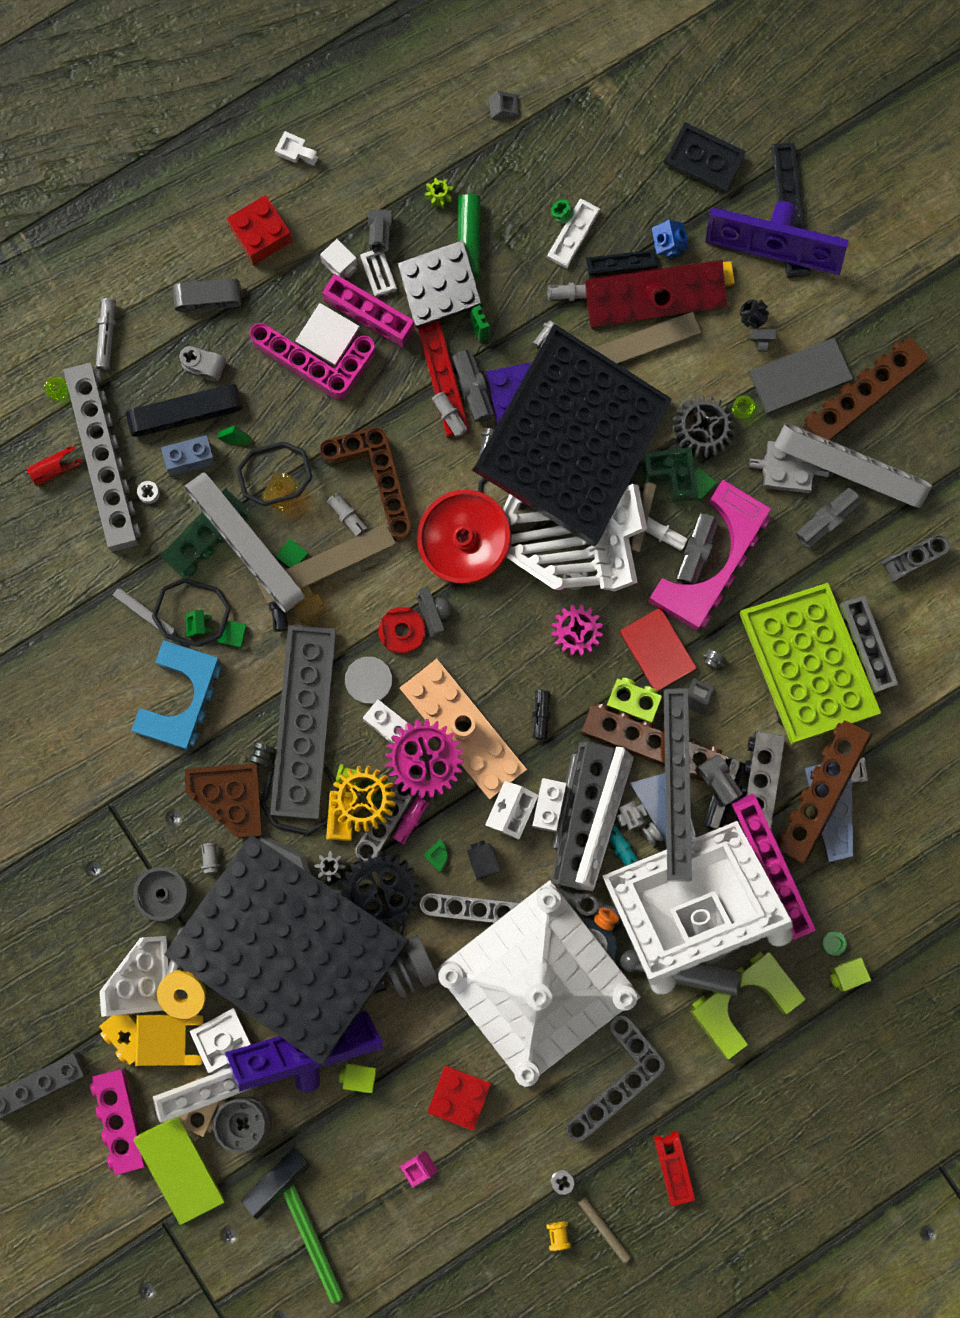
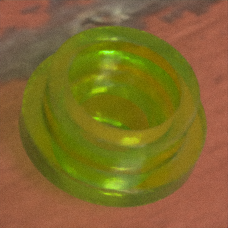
[44,376,68,400]

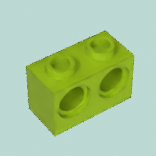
[606,677,662,723]

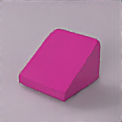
[400,1151,438,1188]

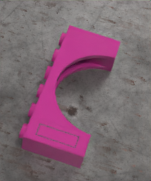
[648,480,771,631]

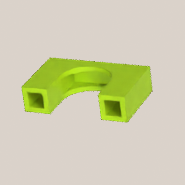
[690,951,806,1060]

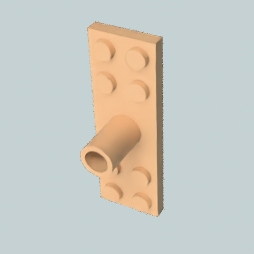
[400,659,527,800]

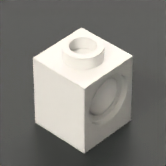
[320,239,357,279]

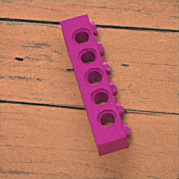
[731,793,816,940]

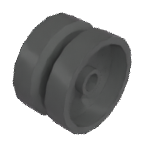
[133,867,191,922]

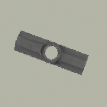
[452,350,494,422]
[796,488,862,549]
[676,513,719,585]

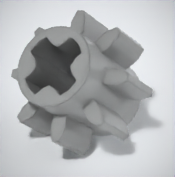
[617,801,647,830]
[314,851,345,882]

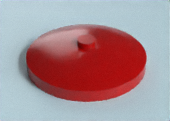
[417,489,512,584]

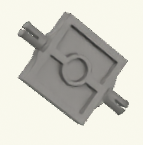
[748,441,829,493]

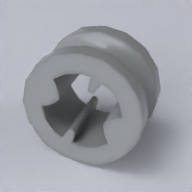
[641,822,663,846]

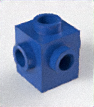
[652,220,689,259]

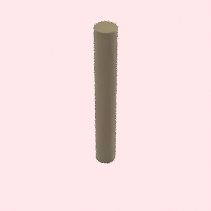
[578,1197,631,1263]

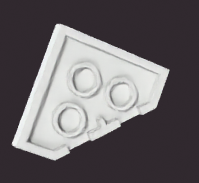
[100,936,169,1017]

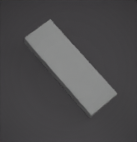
[113,589,178,641]

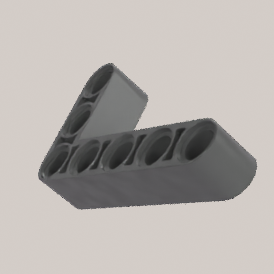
[566,1015,665,1141]

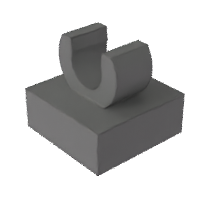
[749,329,776,351]

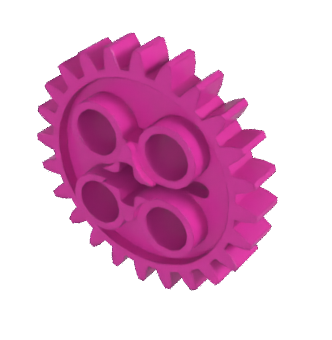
[384,719,464,799]

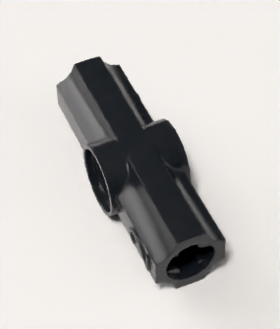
[703,757,745,830]

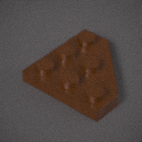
[185,763,262,838]

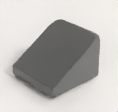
[489,91,518,119]
[688,678,715,714]

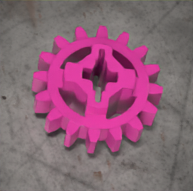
[551,605,603,657]

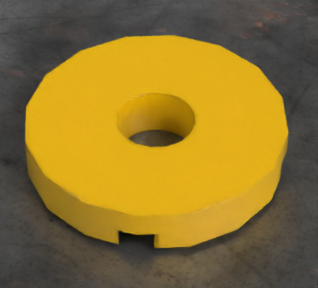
[157,970,206,1019]

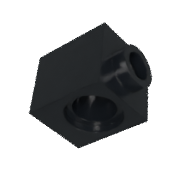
[467,841,500,879]

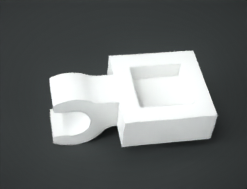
[275,132,318,166]

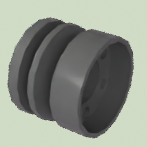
[386,935,440,1000]
[213,1096,272,1153]

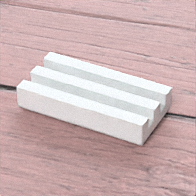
[360,251,397,298]

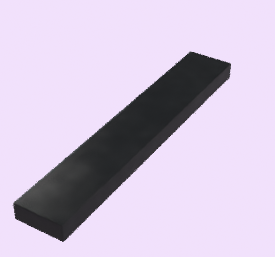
[771,143,810,278]

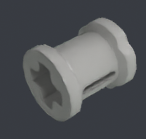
[551,1170,574,1195]

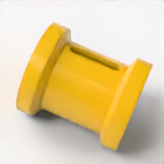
[546,1221,571,1251]

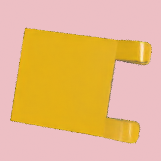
[135,1015,204,1066]

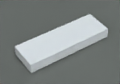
[547,198,600,269]

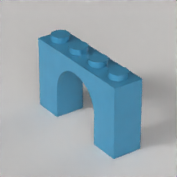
[131,640,222,751]

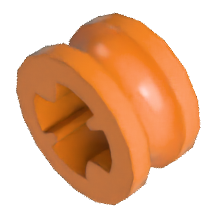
[594,907,619,931]

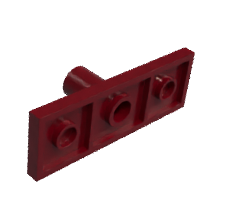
[584,260,727,327]

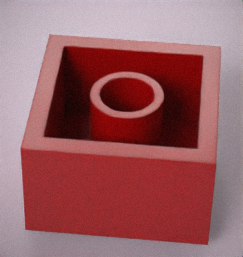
[226,195,292,265]
[427,1065,491,1131]

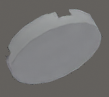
[345,657,392,704]

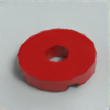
[378,607,426,654]

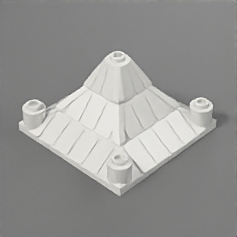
[602,821,793,994]
[434,880,641,1087]

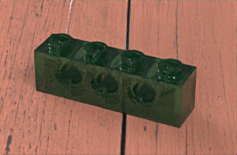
[160,488,249,579]

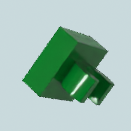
[185,610,213,638]

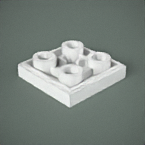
[295,303,360,367]

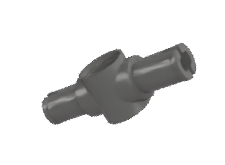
[556,886,621,925]

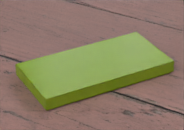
[134,1116,225,1225]

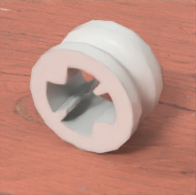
[137,481,160,504]

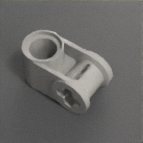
[179,346,227,382]

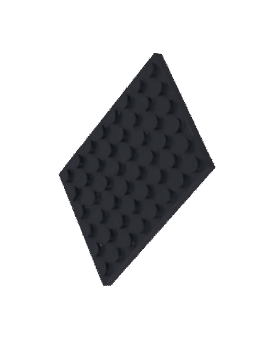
[472,324,672,547]
[164,834,409,1066]

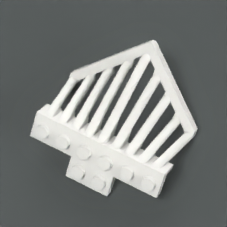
[503,484,647,591]

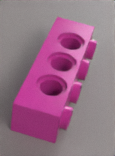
[322,273,415,348]
[90,1068,147,1175]

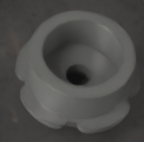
[703,649,726,669]

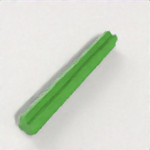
[283,1184,343,1304]

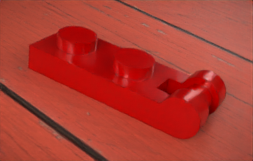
[653,1131,695,1207]

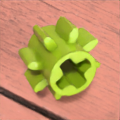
[425,178,453,208]

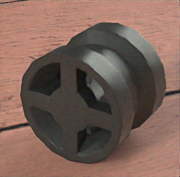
[248,742,276,768]

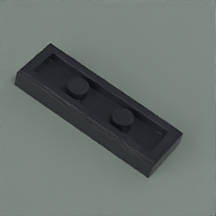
[586,250,658,279]
[241,1147,311,1219]

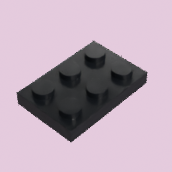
[664,122,746,194]

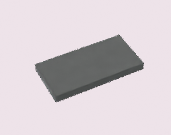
[748,338,853,415]

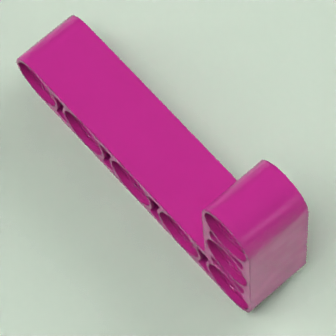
[250,323,375,400]

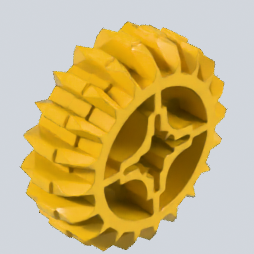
[330,766,396,832]

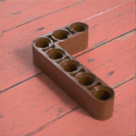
[320,427,411,542]

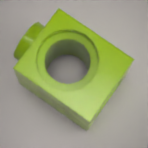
[829,957,871,991]
[339,1063,377,1093]

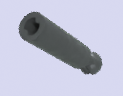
[620,950,742,996]

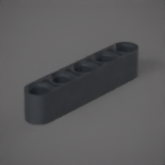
[126,384,243,437]

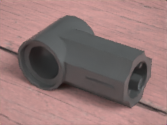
[368,209,392,254]
[698,754,743,806]

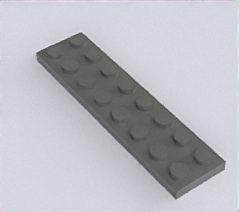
[270,625,336,820]

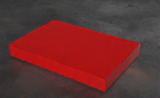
[619,608,697,691]

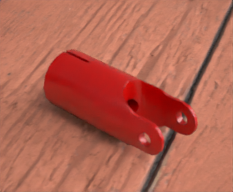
[26,446,83,487]

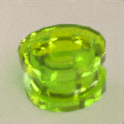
[732,395,755,419]

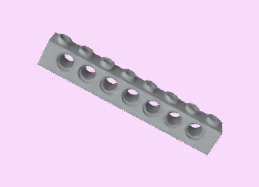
[63,362,141,552]

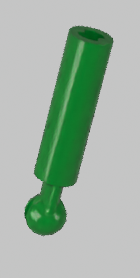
[458,194,481,283]

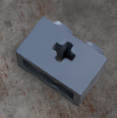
[161,435,216,476]

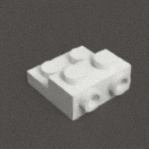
[190,1008,252,1075]

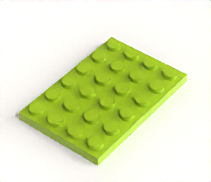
[739,583,881,745]

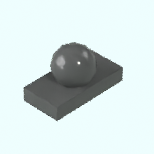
[415,586,452,638]

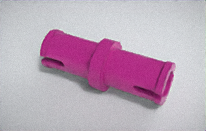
[391,796,429,845]

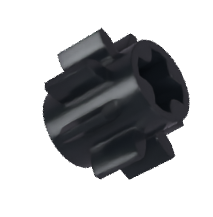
[739,299,769,328]

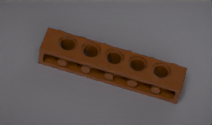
[802,337,929,441]
[580,703,727,782]
[777,720,873,863]

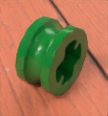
[551,199,574,224]

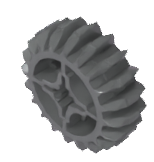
[672,395,736,459]

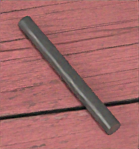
[552,754,577,849]

